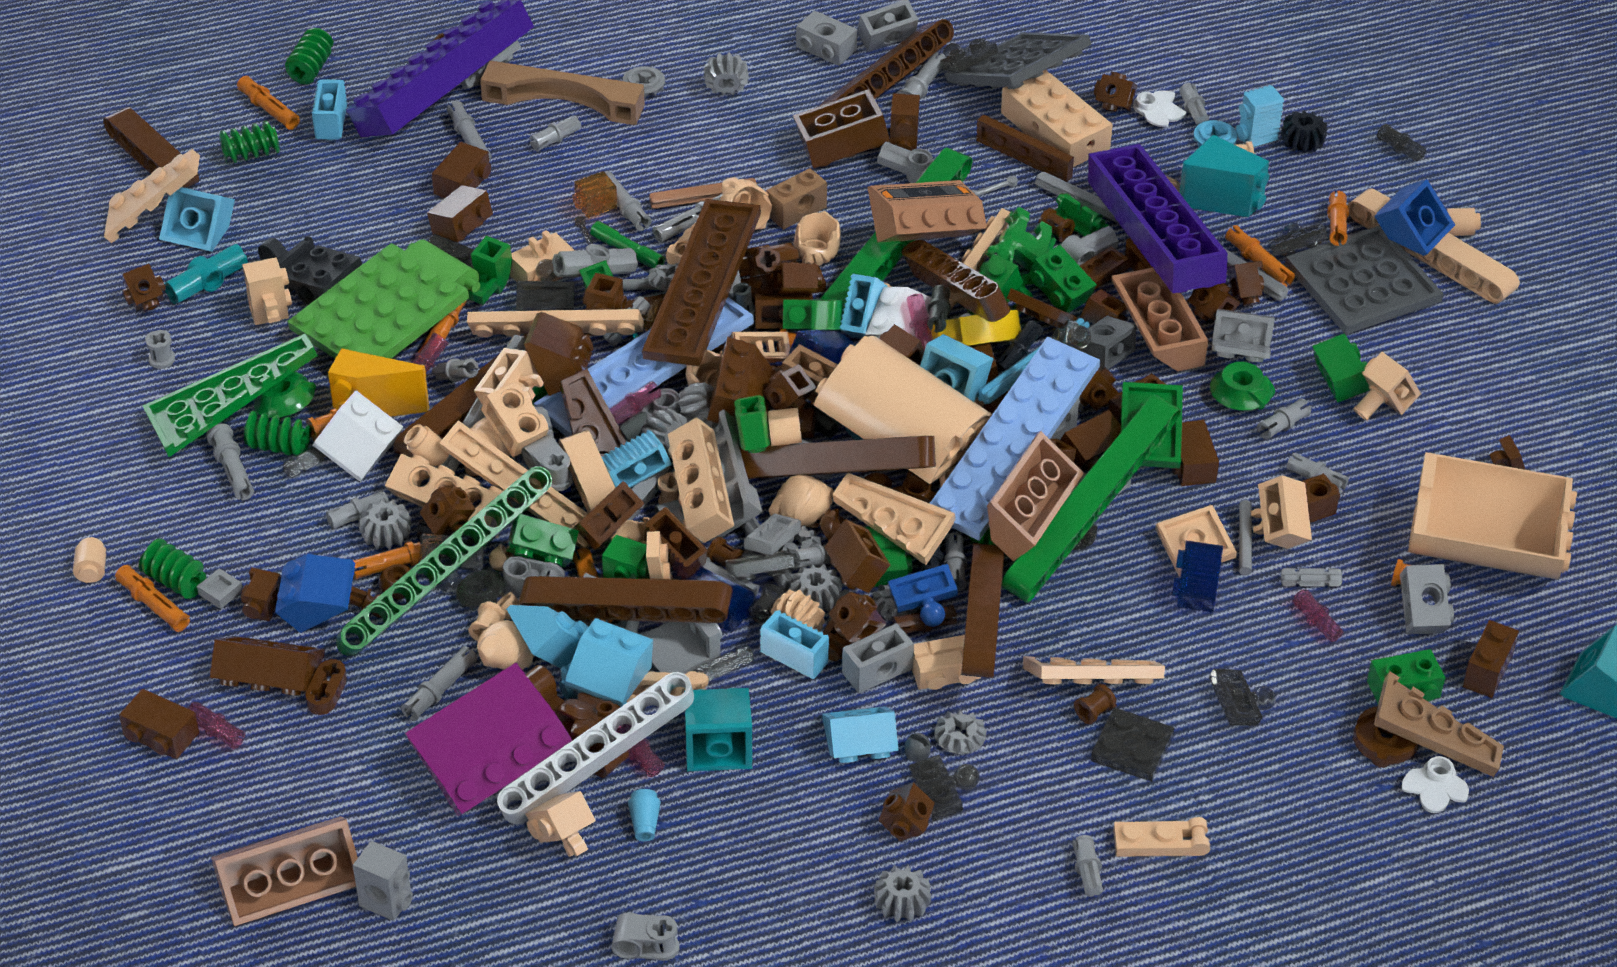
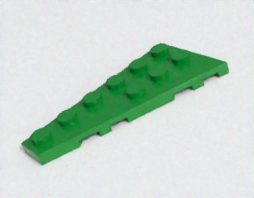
[142,334,317,457]

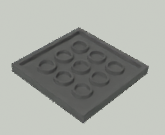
[945,32,1092,89]
[1285,225,1443,335]

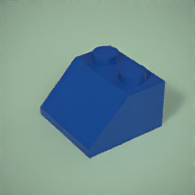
[1374,179,1455,256]
[275,554,355,633]

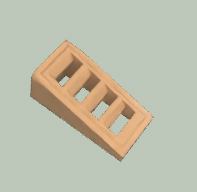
[730,332,791,363]

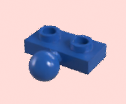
[888,564,958,627]

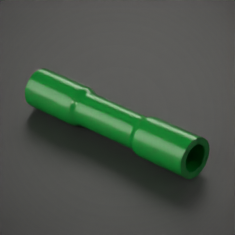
[590,221,665,269]

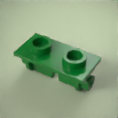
[1055,193,1110,236]

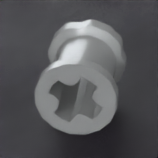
[145,330,175,369]

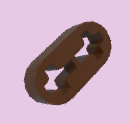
[305,659,347,715]

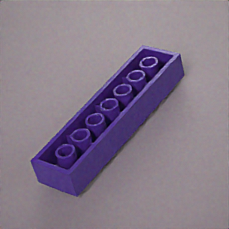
[346,0,534,137]
[1088,144,1228,294]

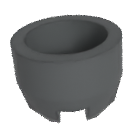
[905,733,931,762]

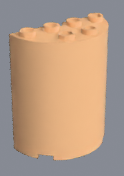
[813,336,992,484]
[1408,452,1577,580]

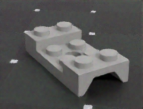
[711,409,762,541]

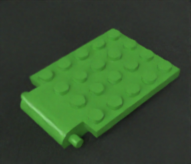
[287,239,480,359]

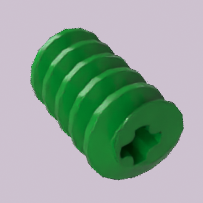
[285,27,334,85]
[219,121,280,163]
[244,411,311,457]
[138,538,207,599]

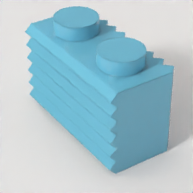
[312,80,347,140]
[1236,85,1284,147]
[840,274,887,339]
[601,430,672,488]
[760,610,829,679]

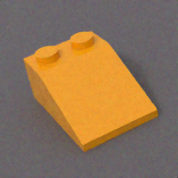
[328,348,429,417]

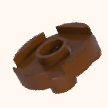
[1353,706,1418,768]

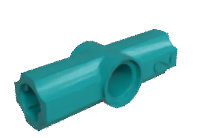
[164,244,248,305]

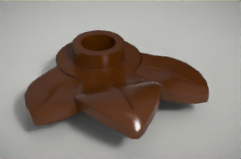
[556,692,620,736]

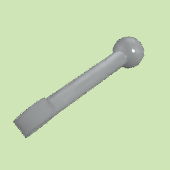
[971,176,1018,196]

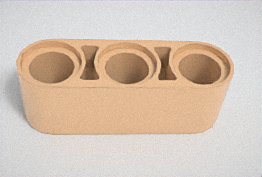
[768,408,802,446]
[559,430,615,513]

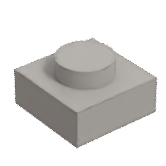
[197,568,243,609]

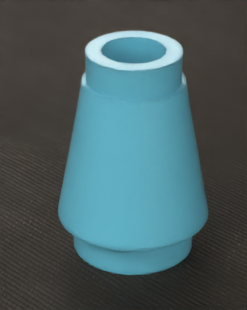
[628,789,661,841]

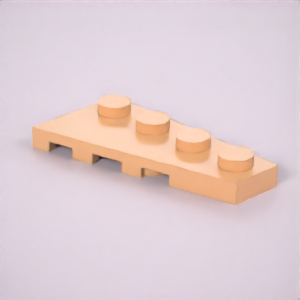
[104,149,200,243]
[832,472,956,565]
[1023,656,1165,684]

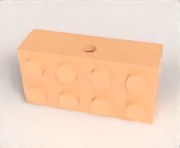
[1001,69,1113,167]

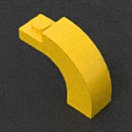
[932,310,1021,346]

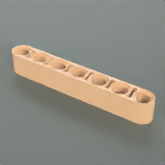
[1348,188,1520,304]

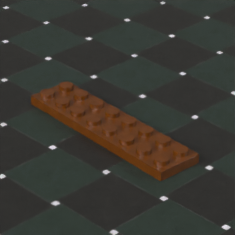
[642,199,761,366]

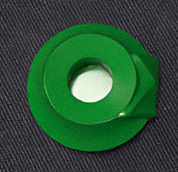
[1210,362,1275,411]
[254,372,316,418]

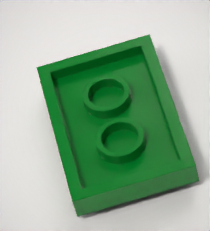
[1120,382,1183,469]

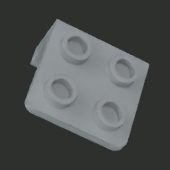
[1212,309,1275,362]
[642,622,722,674]

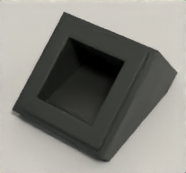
[619,411,647,442]

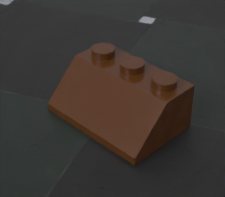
[793,89,890,168]
[524,312,594,396]
[707,337,776,424]
[210,636,325,696]

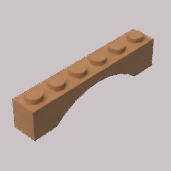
[480,61,645,125]

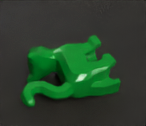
[985,207,1056,297]

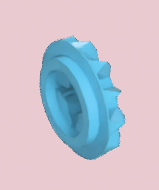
[1194,120,1237,147]

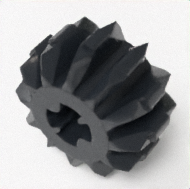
[1281,109,1328,154]

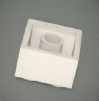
[865,287,933,351]
[313,391,403,482]

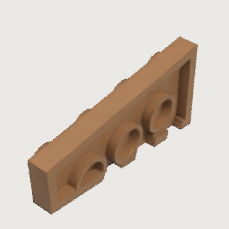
[1374,671,1504,777]

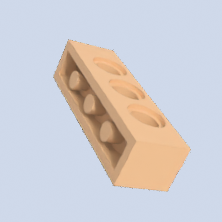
[668,417,734,543]
[385,454,513,538]

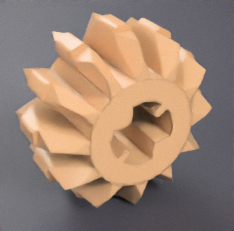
[771,590,825,632]

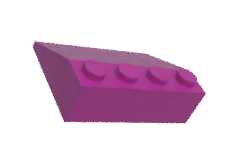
[404,663,573,817]

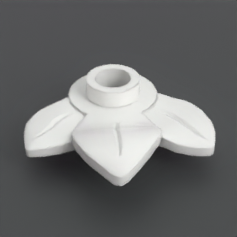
[1133,91,1186,127]
[1402,756,1469,813]

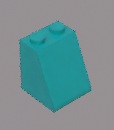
[1179,135,1270,217]
[1560,624,1617,718]
[684,688,752,772]

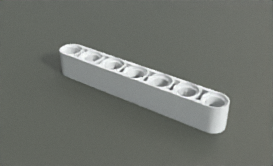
[497,672,694,824]

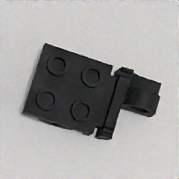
[258,236,362,305]

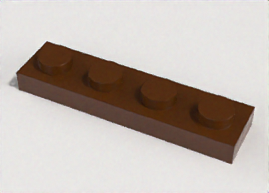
[976,114,1074,182]

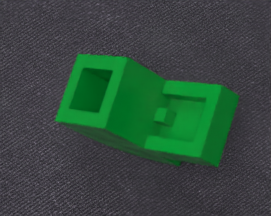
[468,236,512,305]
[783,299,844,330]

